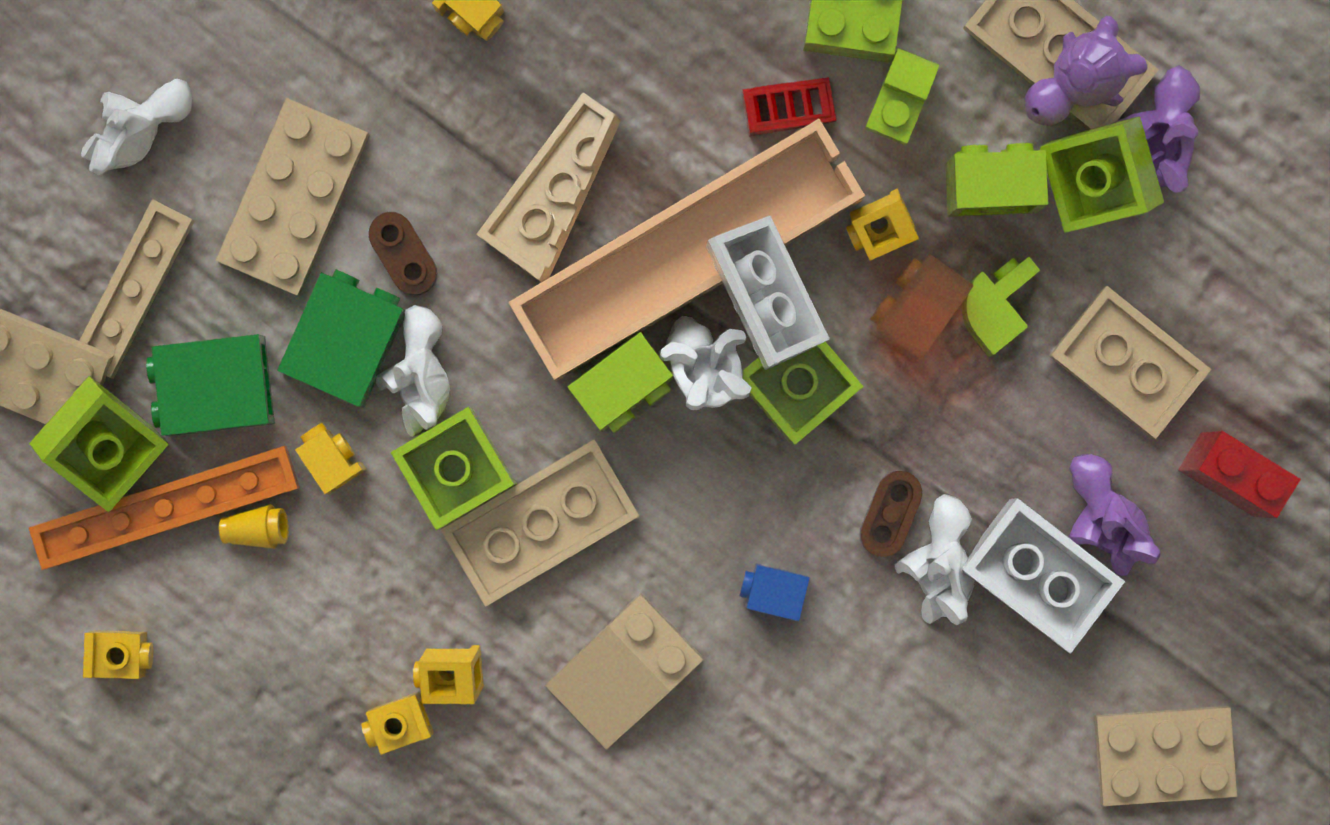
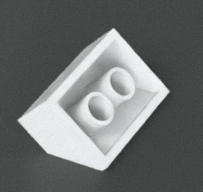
[706,216,830,370]
[962,498,1125,654]

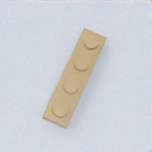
[79,199,195,378]

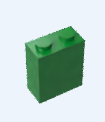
[277,269,406,408]
[146,334,275,436]

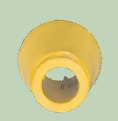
[219,504,289,549]

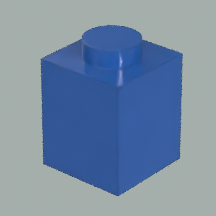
[739,563,810,621]

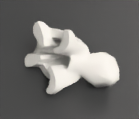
[81,79,192,175]
[376,305,450,437]
[660,316,752,410]
[895,494,975,625]

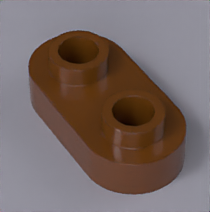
[369,212,437,295]
[859,471,922,557]

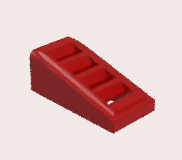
[742,77,837,137]

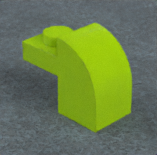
[865,48,939,146]
[962,257,1040,357]

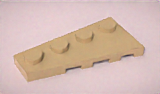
[476,93,621,282]

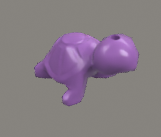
[1025,16,1147,126]
[1117,65,1200,193]
[1068,454,1161,576]

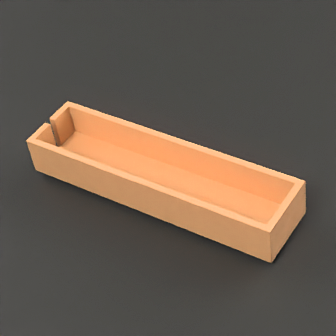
[508,119,865,382]

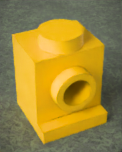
[432,0,504,41]
[846,188,919,261]
[295,423,367,495]
[83,630,154,679]
[413,645,484,704]
[361,692,434,755]

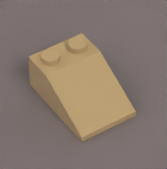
[545,593,703,750]

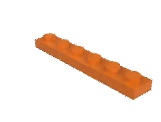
[29,446,300,570]

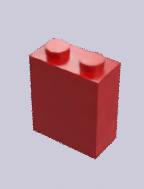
[1178,431,1301,518]

